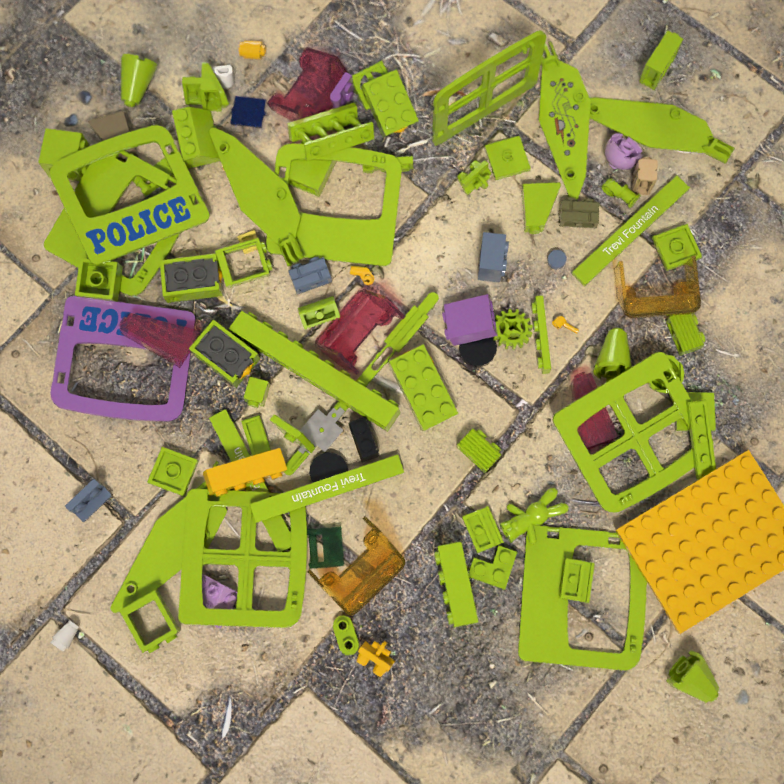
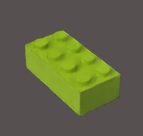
[388,344,459,431]
[434,542,479,628]

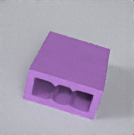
[442,294,498,346]

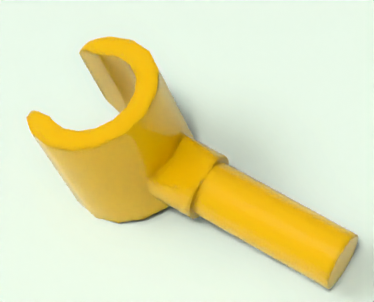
[552,316,579,334]

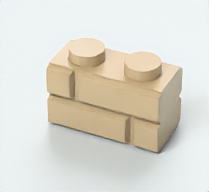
[632,157,658,195]

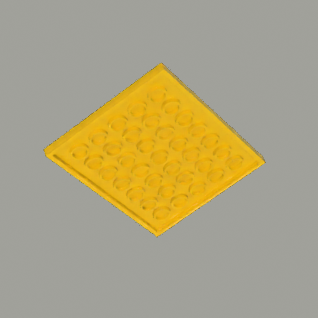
[615,450,784,634]

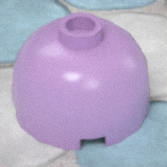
[605,134,643,170]

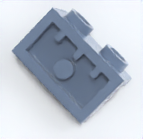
[65,479,112,522]

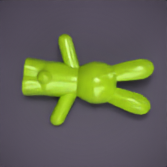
[500,488,569,544]

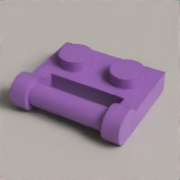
[330,72,354,109]

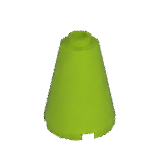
[121,54,157,108]
[593,327,632,381]

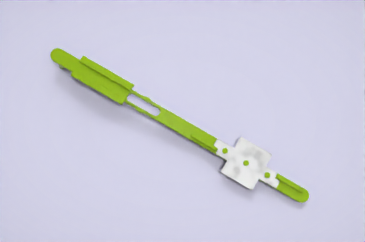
[284,292,439,476]

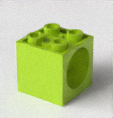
[38,128,90,181]

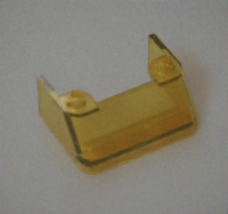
[614,256,701,318]
[307,516,405,616]

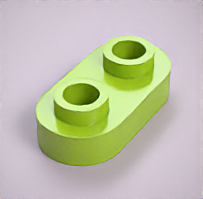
[333,616,359,655]

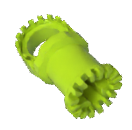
[601,178,641,208]

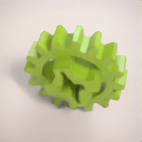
[493,309,533,350]

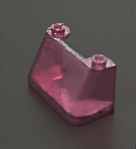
[267,47,349,122]

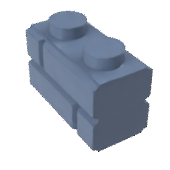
[288,257,332,295]

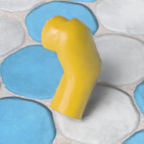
[350,266,374,285]

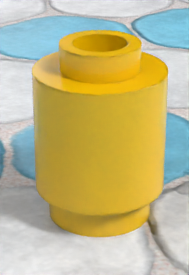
[239,40,266,60]

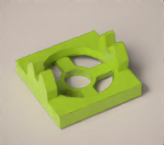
[352,61,388,111]

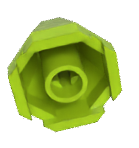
[666,651,719,703]

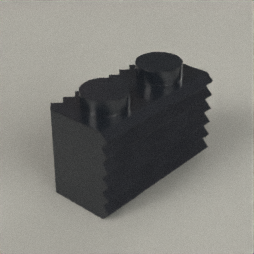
[348,417,379,462]

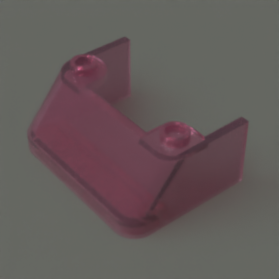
[315,289,406,375]

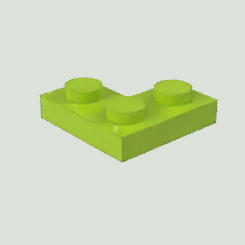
[468,546,517,590]

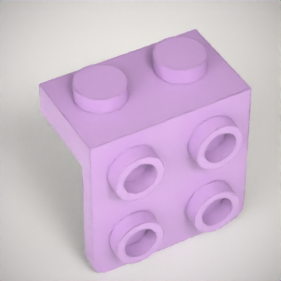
[202,574,237,629]

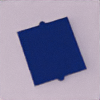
[231,96,266,128]

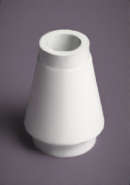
[50,620,79,652]

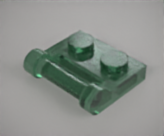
[307,527,345,569]

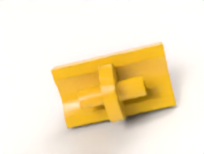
[357,640,395,677]

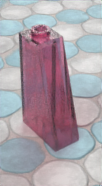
[119,313,200,368]
[571,372,618,450]

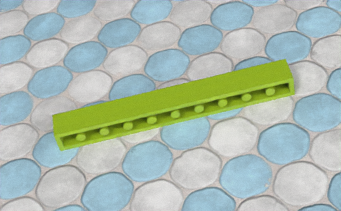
[229,311,401,432]

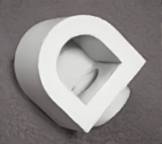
[213,65,234,89]

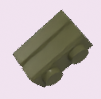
[559,198,599,228]

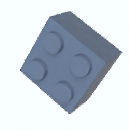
[478,232,509,283]

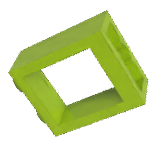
[639,30,683,91]
[215,238,273,288]
[119,589,180,654]

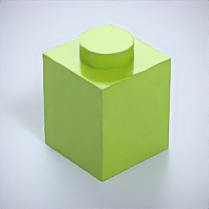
[243,377,270,408]

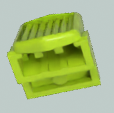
[182,62,229,111]

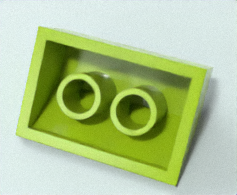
[172,107,220,169]

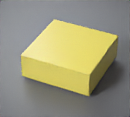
[237,230,258,255]

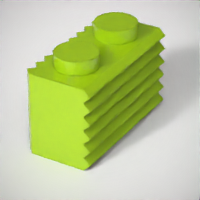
[298,296,340,330]
[666,310,705,356]
[457,428,502,473]

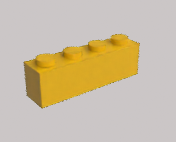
[203,448,287,497]

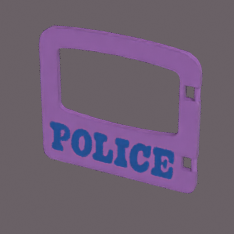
[51,296,195,422]

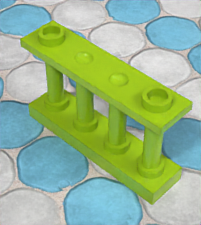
[287,103,374,161]

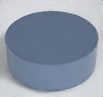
[547,250,567,270]

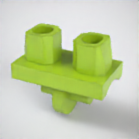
[457,160,491,195]

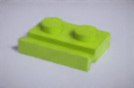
[462,506,504,554]
[560,558,595,603]

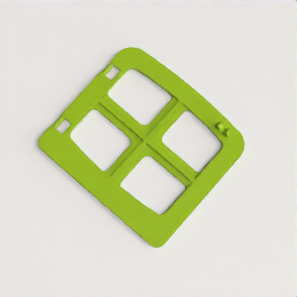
[432,30,546,146]
[552,352,714,513]
[178,489,307,628]

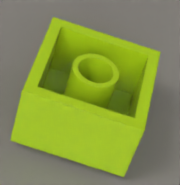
[75,258,123,302]

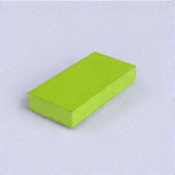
[241,415,271,456]

